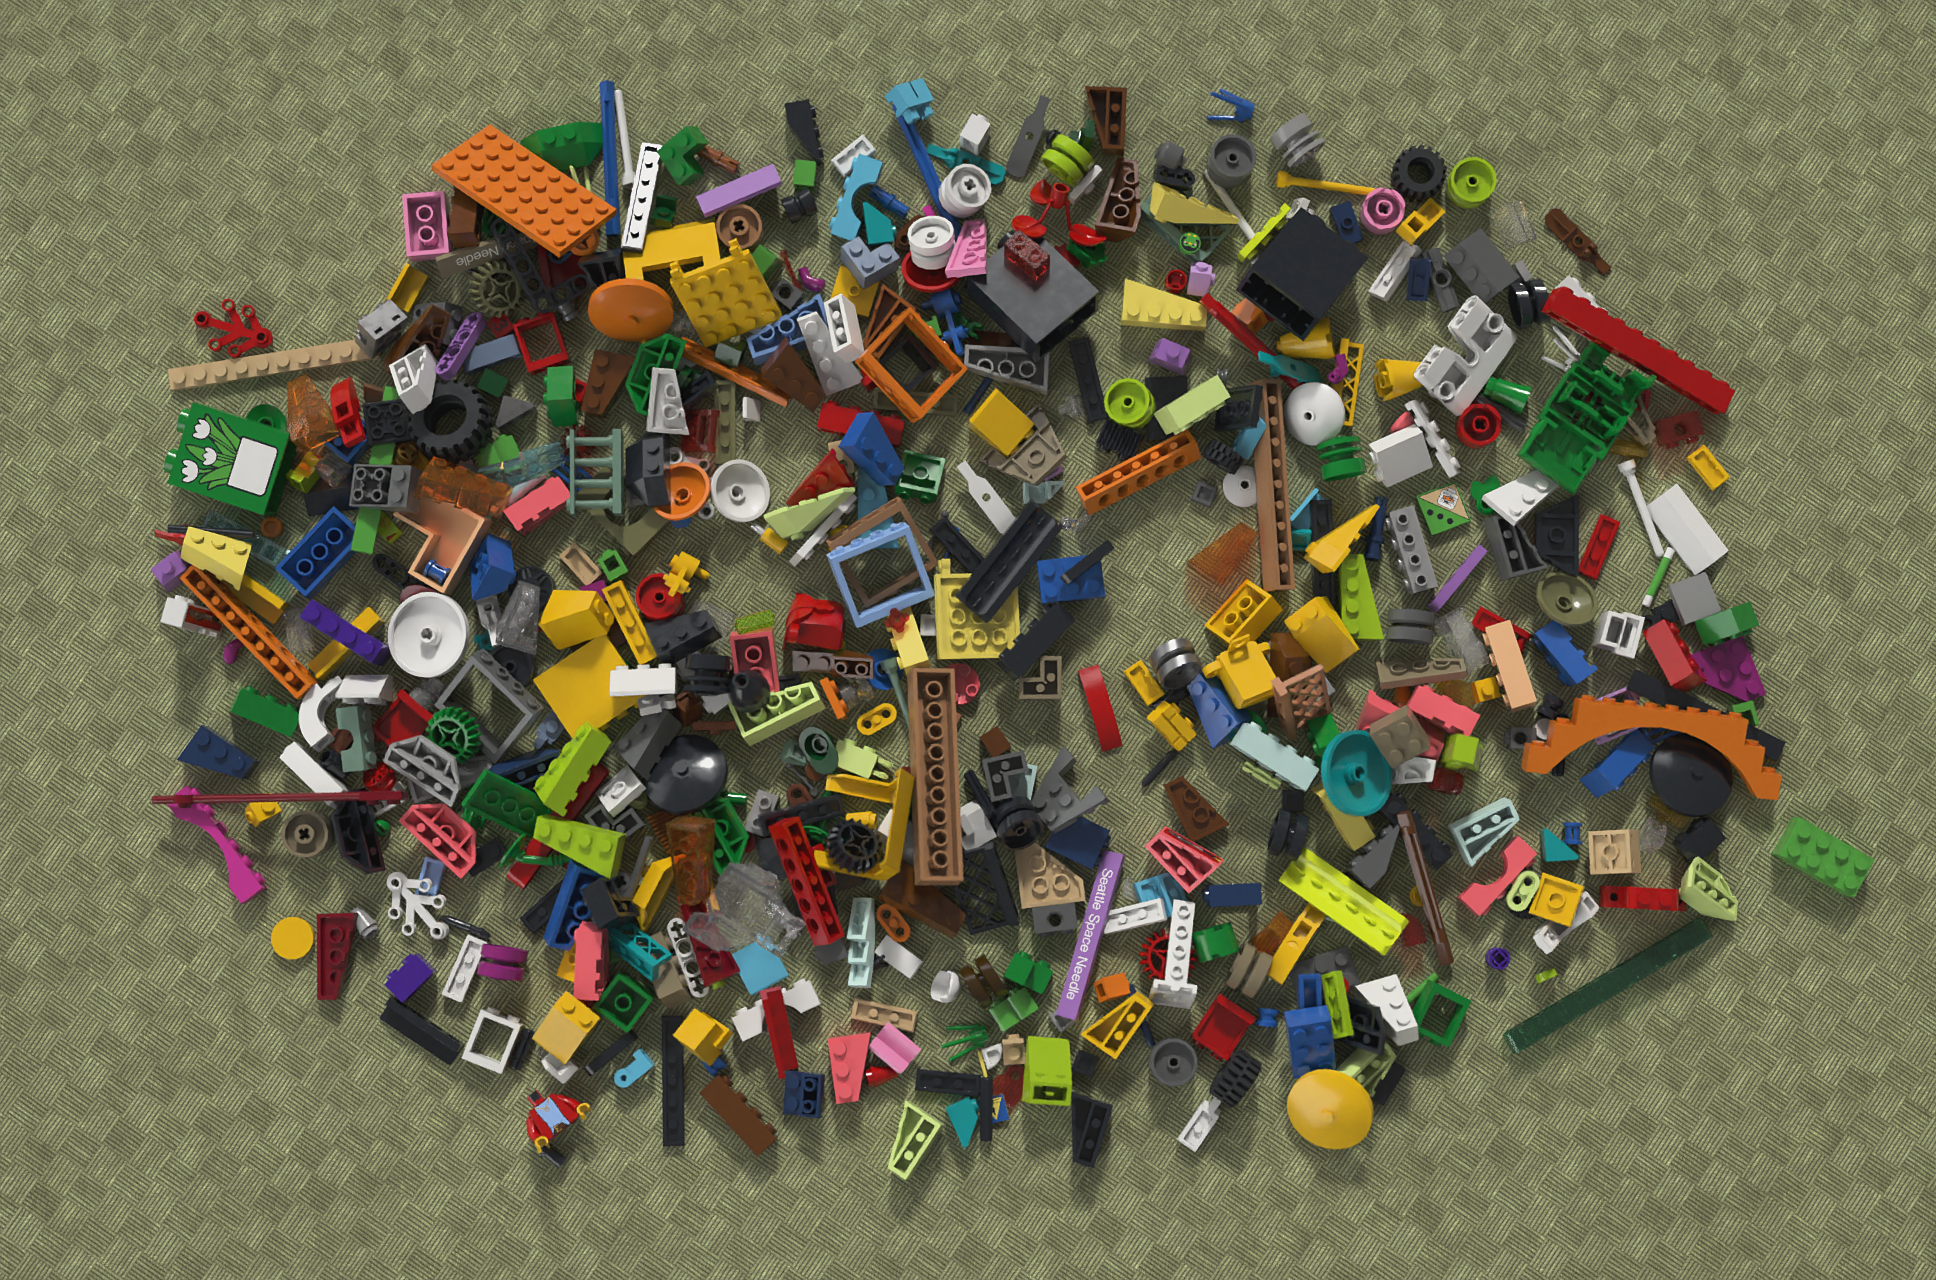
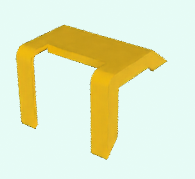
[621,218,721,280]
[814,768,915,881]

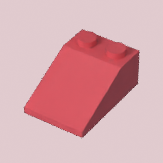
[729,627,780,692]

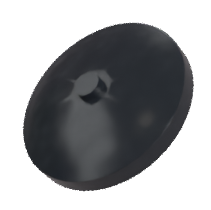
[1649,733,1733,817]
[643,735,728,815]

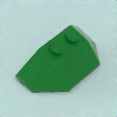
[520,122,603,172]
[625,333,687,416]
[686,797,750,877]

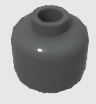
[1154,141,1186,170]

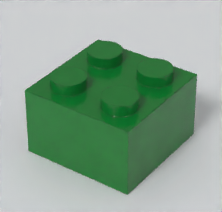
[593,969,656,1033]

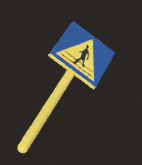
[978,1051,1010,1123]

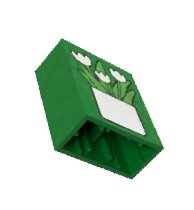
[164,402,301,516]

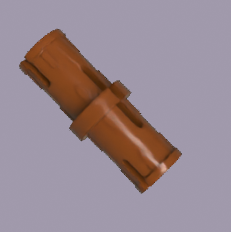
[697,145,740,174]

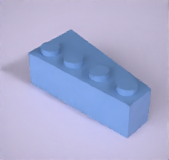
[746,293,829,366]

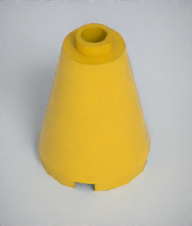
[1277,317,1336,359]
[1374,359,1423,401]

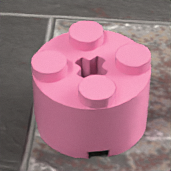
[1360,188,1405,235]

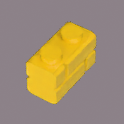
[1147,701,1197,751]

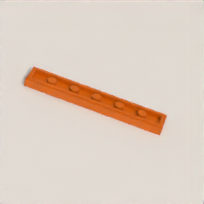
[681,337,793,407]

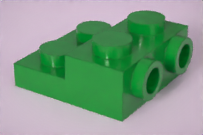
[895,450,946,504]

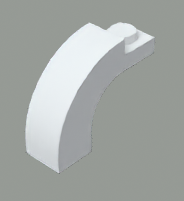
[299,676,343,753]
[1533,891,1600,954]

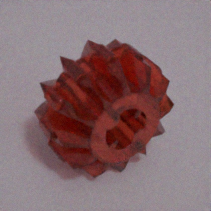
[560,424,596,458]
[1427,768,1464,796]

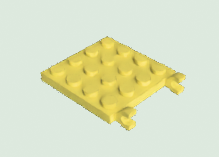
[934,559,1020,660]

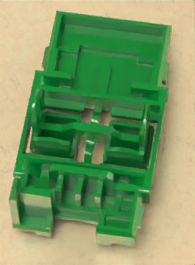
[1516,341,1657,494]

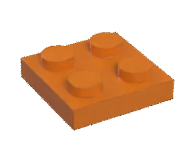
[820,677,850,721]

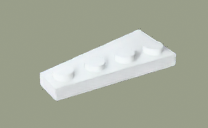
[797,311,863,396]
[1405,400,1461,478]
[789,494,857,567]

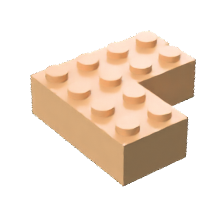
[393,482,492,595]

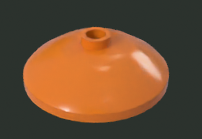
[653,462,711,521]

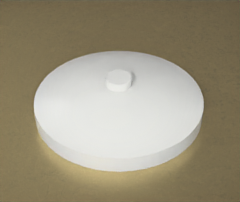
[388,592,470,678]

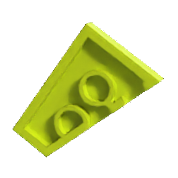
[1237,203,1291,262]

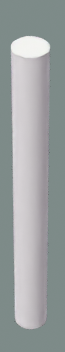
[1203,169,1256,241]

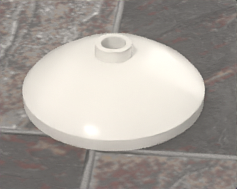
[1283,382,1345,446]
[711,459,770,522]

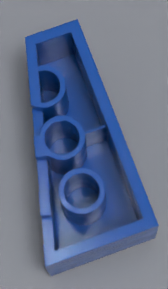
[543,859,617,951]

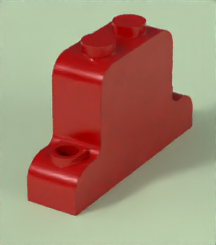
[1599,886,1687,912]

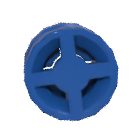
[1256,1007,1279,1027]
[701,1055,728,1077]

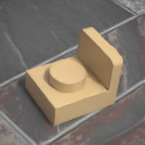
[1002,1034,1025,1065]

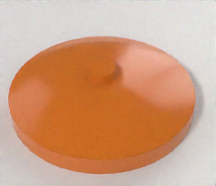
[588,278,674,342]

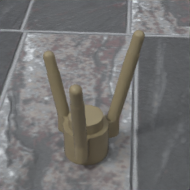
[1623,397,1656,446]

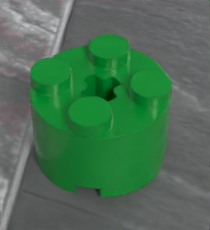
[1191,921,1239,963]

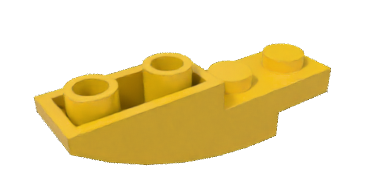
[1266,903,1326,985]

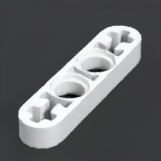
[667,918,710,998]

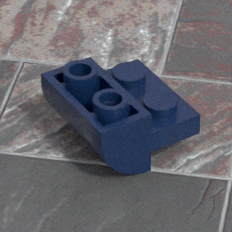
[783,1070,825,1118]

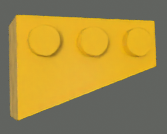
[1080,991,1155,1060]

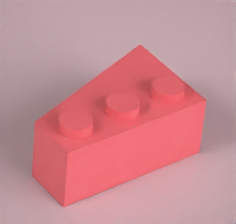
[503,476,570,536]
[573,921,610,1001]

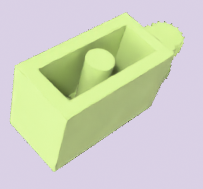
[836,738,894,780]

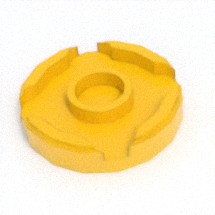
[271,917,315,959]

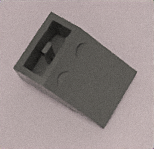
[349,464,424,513]
[1346,825,1400,888]

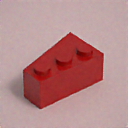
[1642,619,1708,693]

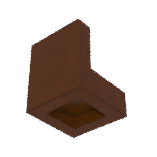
[672,691,703,728]
[980,726,1011,757]

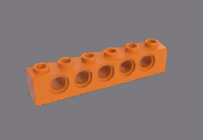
[1076,429,1201,516]

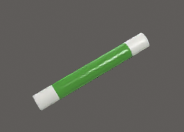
[1642,547,1675,608]

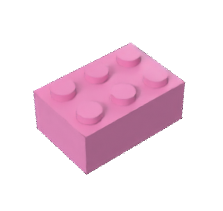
[402,191,453,262]

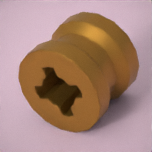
[393,442,418,466]

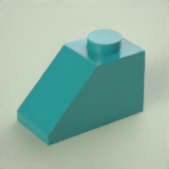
[862,202,897,247]
[945,1096,980,1148]

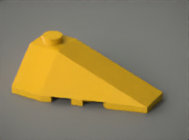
[1304,504,1380,574]

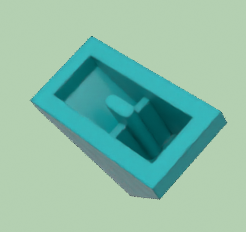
[1540,828,1579,862]

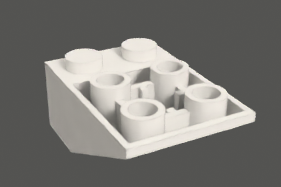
[336,675,393,706]

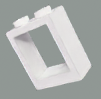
[462,1007,524,1074]

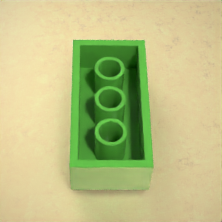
[1771,817,1875,897]

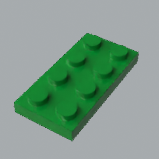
[461,769,553,840]

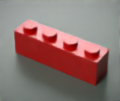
[817,401,905,448]

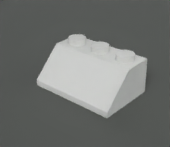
[610,664,678,696]

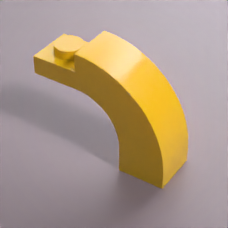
[1396,198,1446,246]

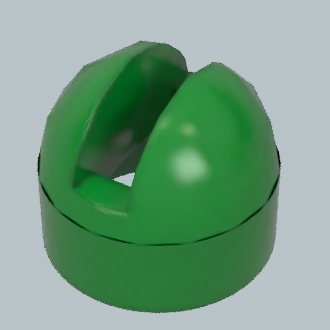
[375,820,391,837]

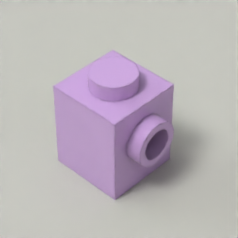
[1187,262,1215,297]

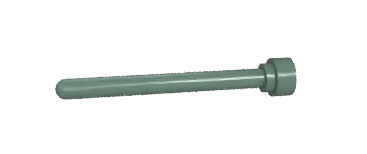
[879,657,909,729]

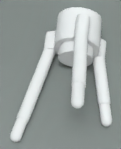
[1541,326,1580,372]

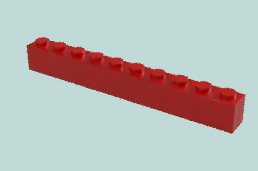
[1541,286,1735,415]

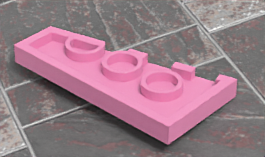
[945,219,987,278]

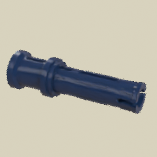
[1363,496,1388,562]

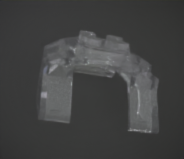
[682,862,806,958]

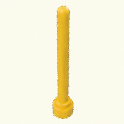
[1276,170,1375,196]

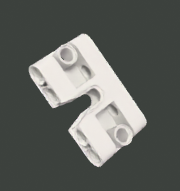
[1414,295,1517,416]

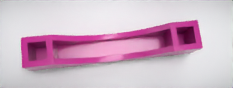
[167,786,267,904]

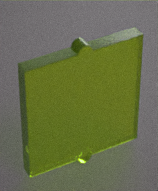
[734,609,775,635]

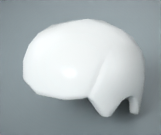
[930,970,961,1003]

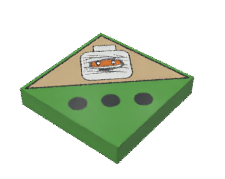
[1415,481,1471,536]

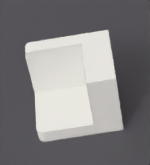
[541,1053,579,1084]

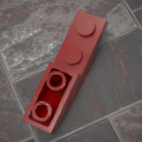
[330,377,367,448]

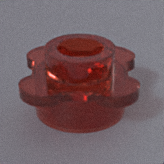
[884,608,909,633]

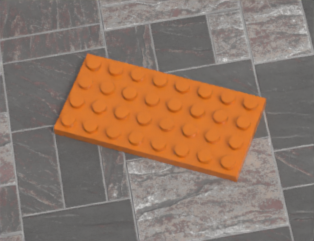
[432,125,617,258]

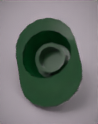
[799,727,839,774]

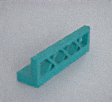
[608,921,672,982]

